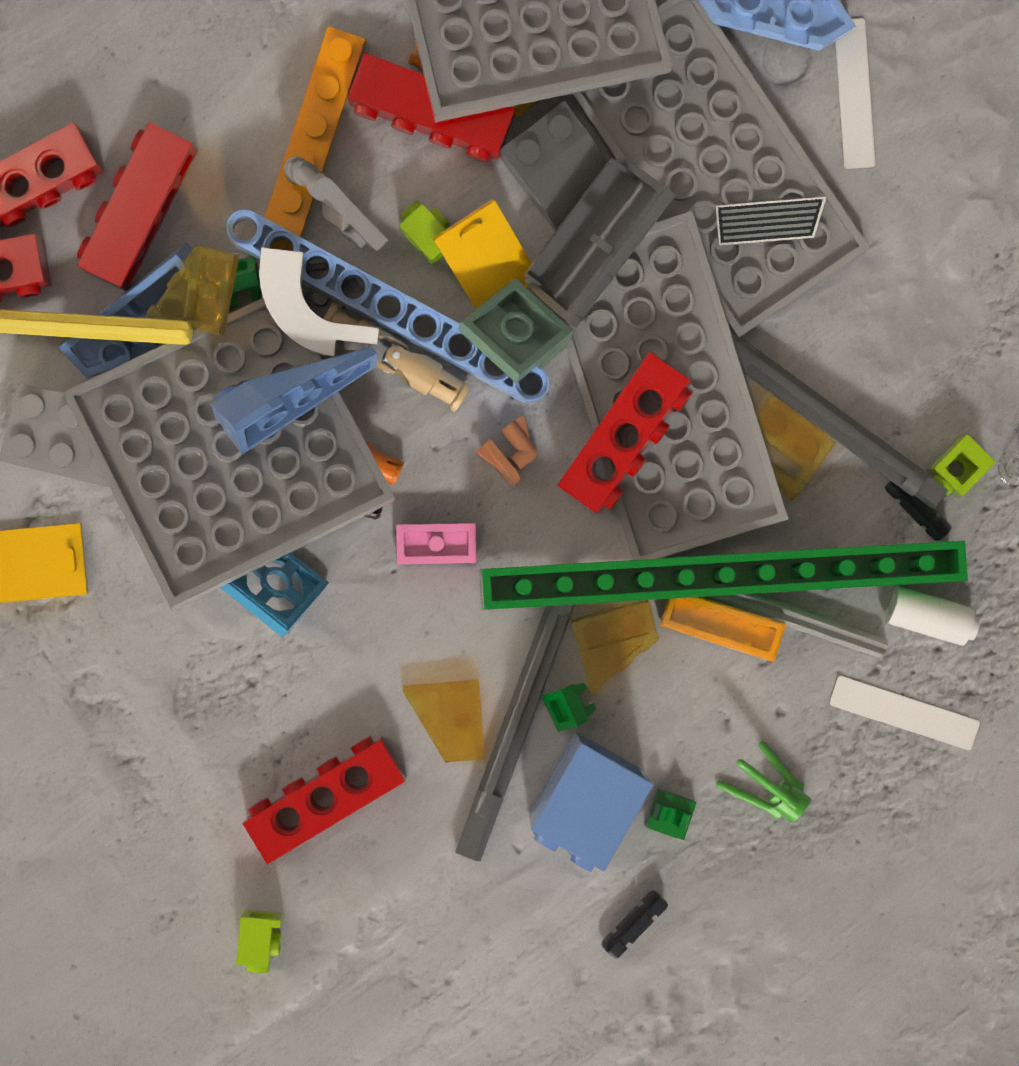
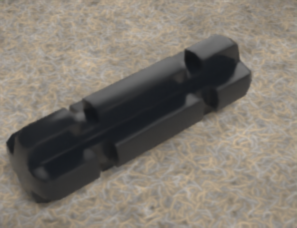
[885,481,952,541]
[601,890,668,959]

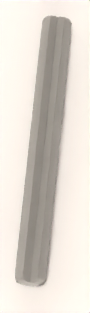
[704,593,888,658]

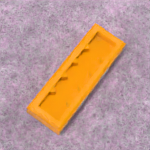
[660,597,786,662]

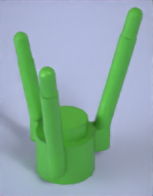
[716,742,811,822]

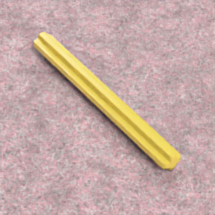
[0,309,194,345]

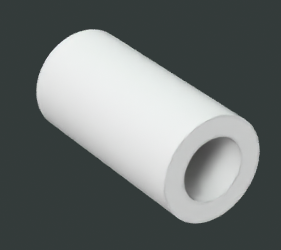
[885,585,980,646]

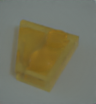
[146,245,240,335]
[403,679,485,763]

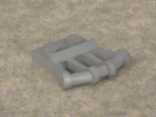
[284,156,388,251]

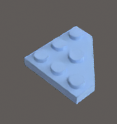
[698,0,856,51]

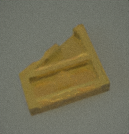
[571,600,659,695]

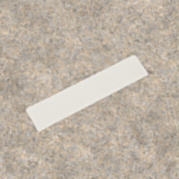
[835,18,875,169]
[830,676,980,750]

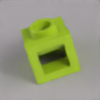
[399,201,461,266]
[927,434,996,497]
[236,910,284,973]

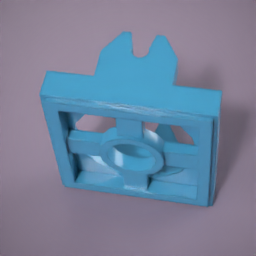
[220,552,329,638]

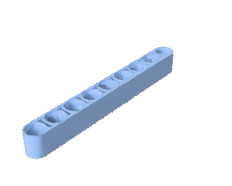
[226,209,549,403]

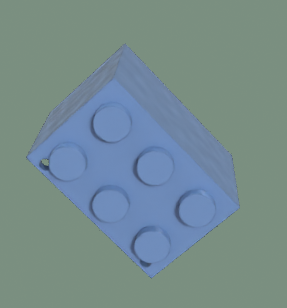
[529,732,654,872]

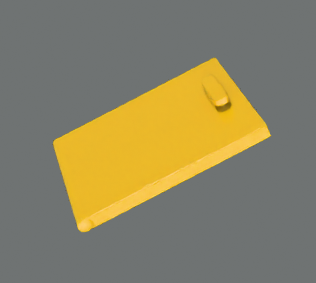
[432,199,532,310]
[0,523,88,603]

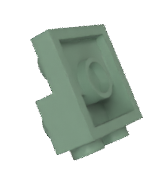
[458,278,574,383]

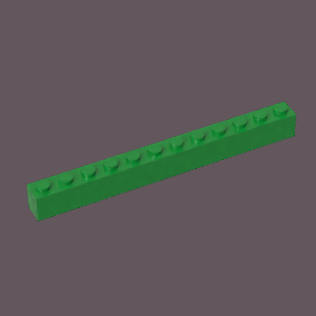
[479,540,968,610]

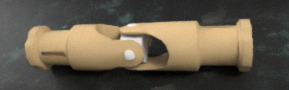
[323,302,472,412]

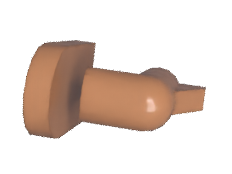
[475,415,538,486]

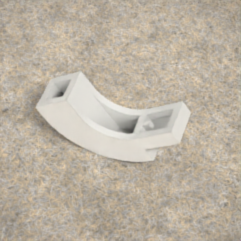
[259,248,379,357]

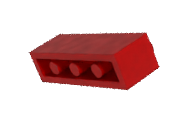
[347,53,515,163]
[77,122,198,291]

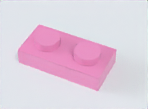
[396,523,477,564]

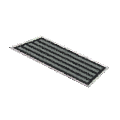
[716,197,826,245]

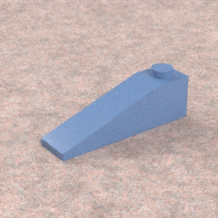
[59,241,230,378]
[211,347,377,455]

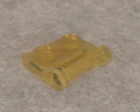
[757,396,837,501]

